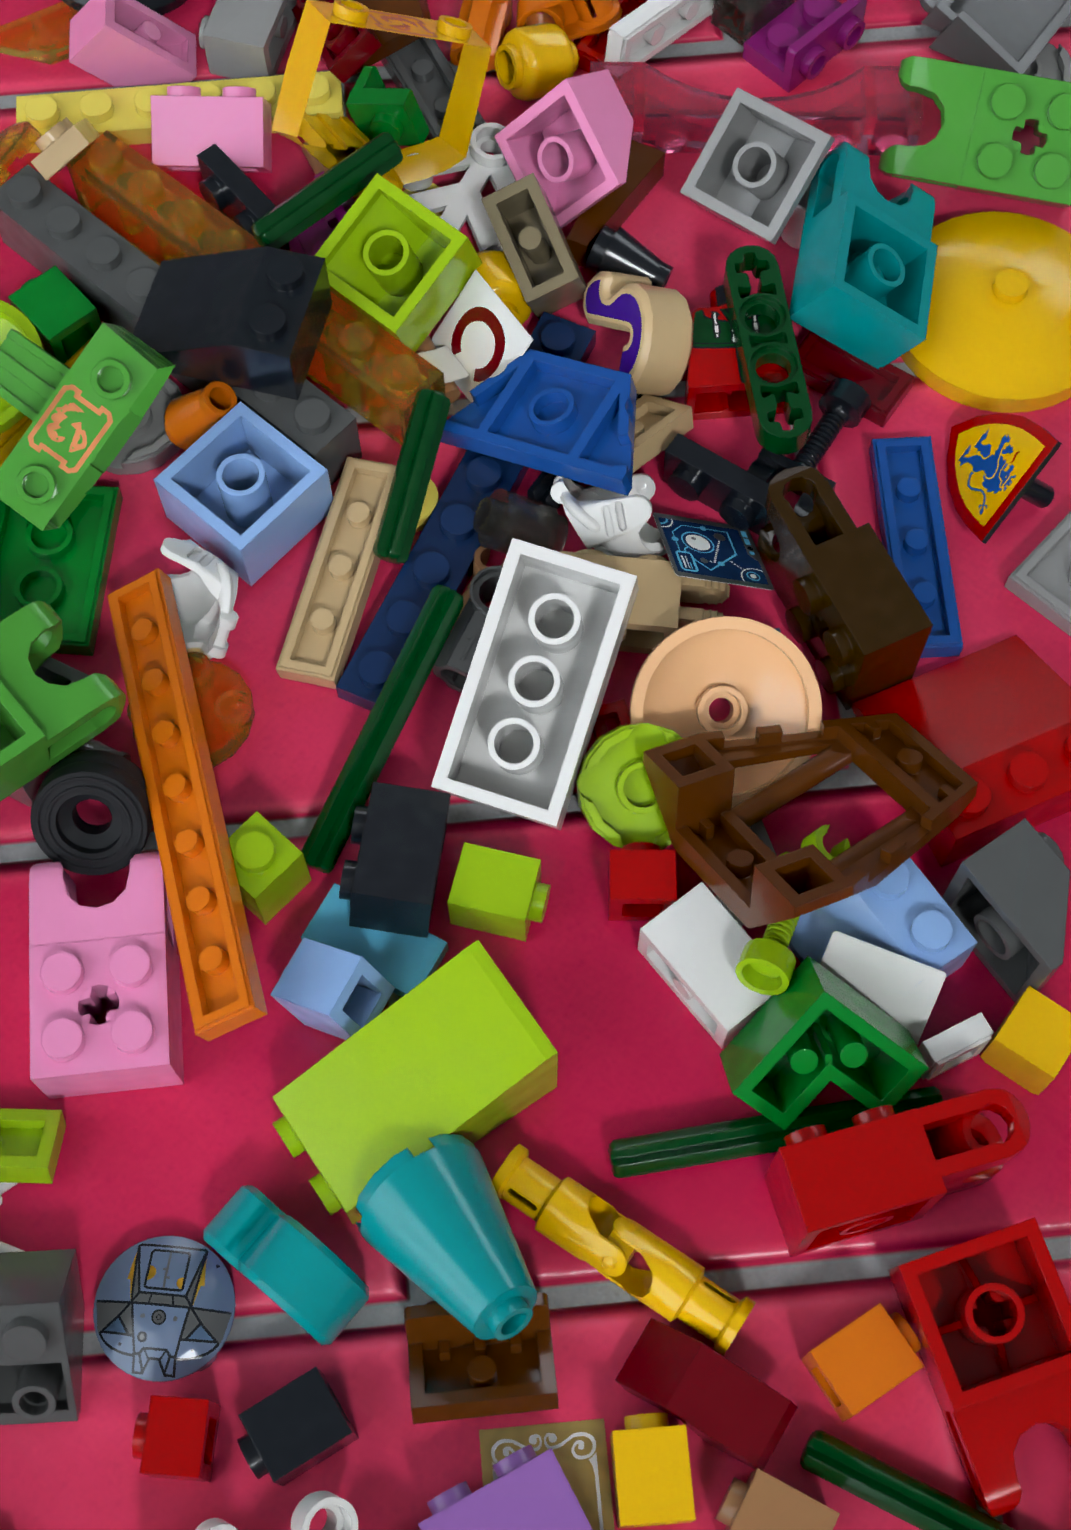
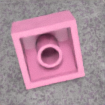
[494,69,634,228]

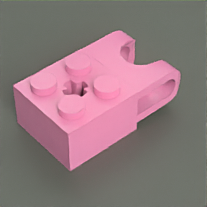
[29,851,184,1099]

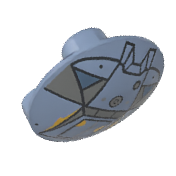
[93,1236,236,1382]

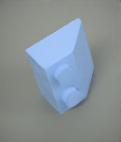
[789,858,978,987]

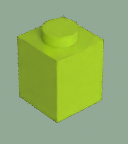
[229,811,312,925]
[447,842,551,942]

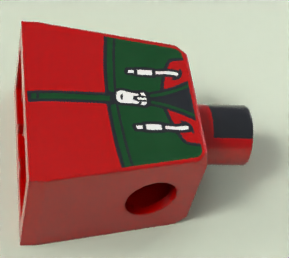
[684,285,789,420]

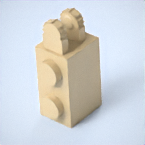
[560,549,730,654]

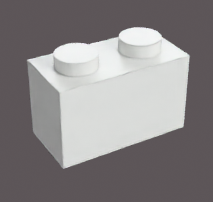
[637,882,772,1049]

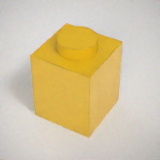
[610,1413,696,1529]

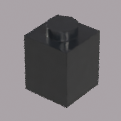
[237,1367,359,1486]

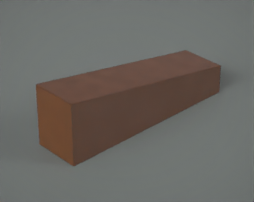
[566,140,665,268]

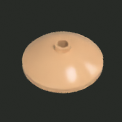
[629,616,822,808]

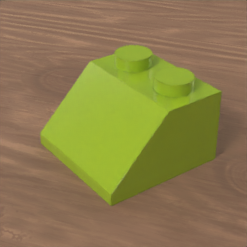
[314,173,482,356]

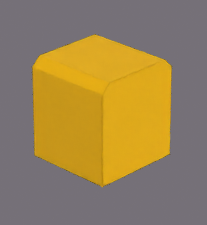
[980,986,1071,1095]

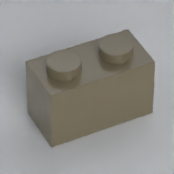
[481,173,587,319]

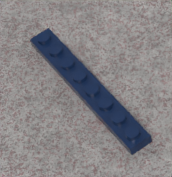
[336,312,596,711]

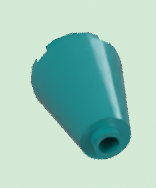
[356,1134,537,1340]

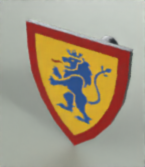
[947,413,1062,544]

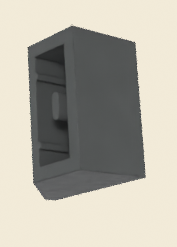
[0,1249,85,1425]

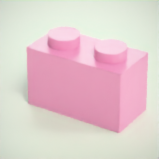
[151,85,272,173]

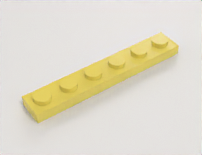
[16,71,344,154]

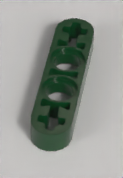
[723,245,812,455]

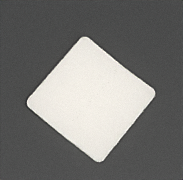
[413,346,469,385]

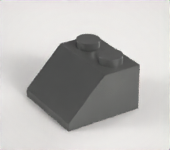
[942,818,1070,1002]

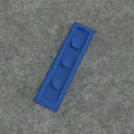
[869,436,963,658]

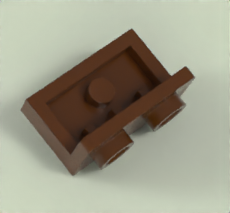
[404,1292,559,1424]

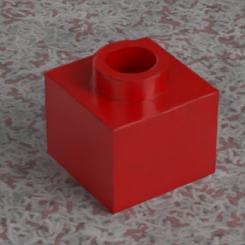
[608,842,677,921]
[132,1395,221,1482]

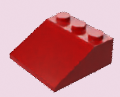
[852,635,1071,867]

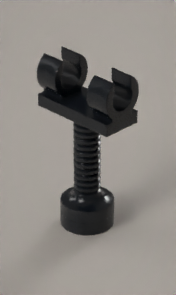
[747,378,871,517]

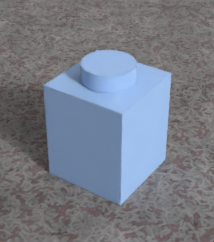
[270,937,395,1040]

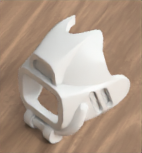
[550,473,667,558]
[160,537,239,661]

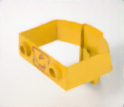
[272,0,492,198]

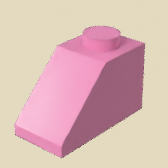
[69,0,197,87]

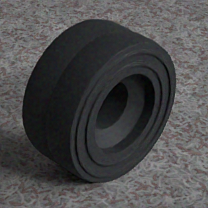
[30,750,153,875]

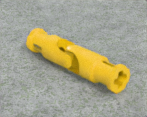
[492,1144,756,1356]

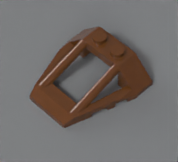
[643,713,978,928]

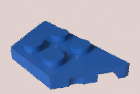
[440,349,637,496]

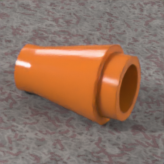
[164,381,237,450]

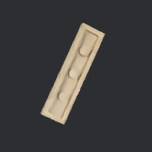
[276,457,396,689]

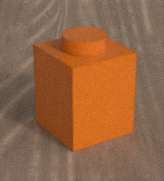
[801,1303,924,1422]

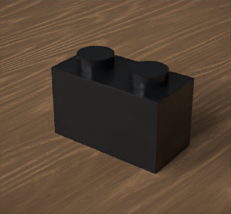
[339,782,451,938]

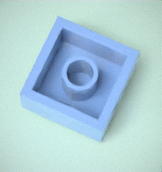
[153,401,333,586]

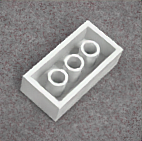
[431,538,639,830]

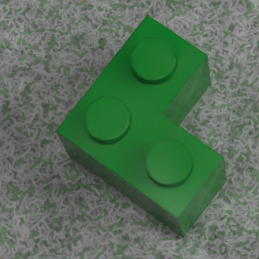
[719,956,929,1131]

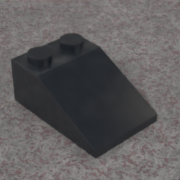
[133,246,332,400]

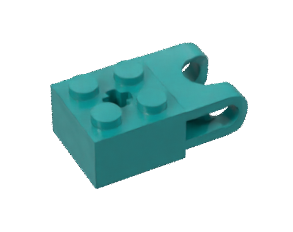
[789,141,938,370]

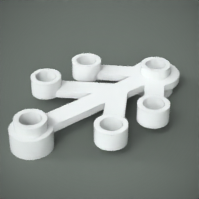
[403,122,516,251]

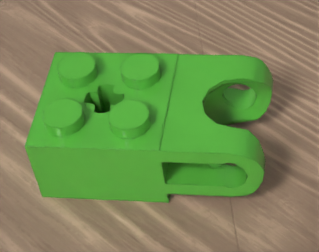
[878,56,1071,209]
[0,601,126,801]

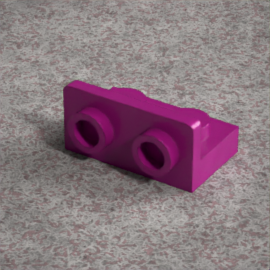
[742,0,867,93]

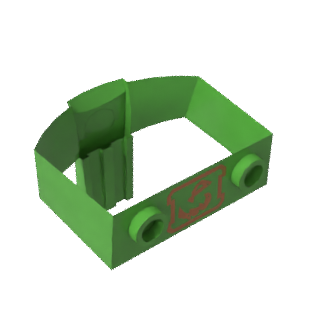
[0,322,175,531]

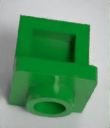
[346,66,430,146]

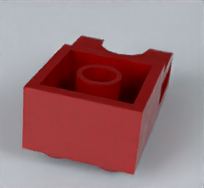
[764,1088,1031,1257]
[888,1217,1071,1518]

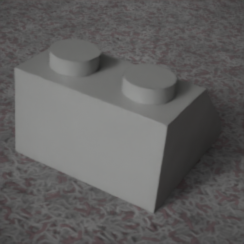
[680,87,835,245]

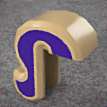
[583,271,693,397]

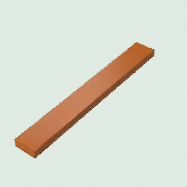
[107,568,268,1041]

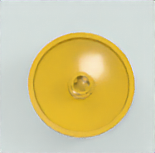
[900,211,1071,413]

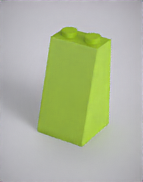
[272,940,558,1225]

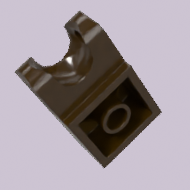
[756,466,933,711]

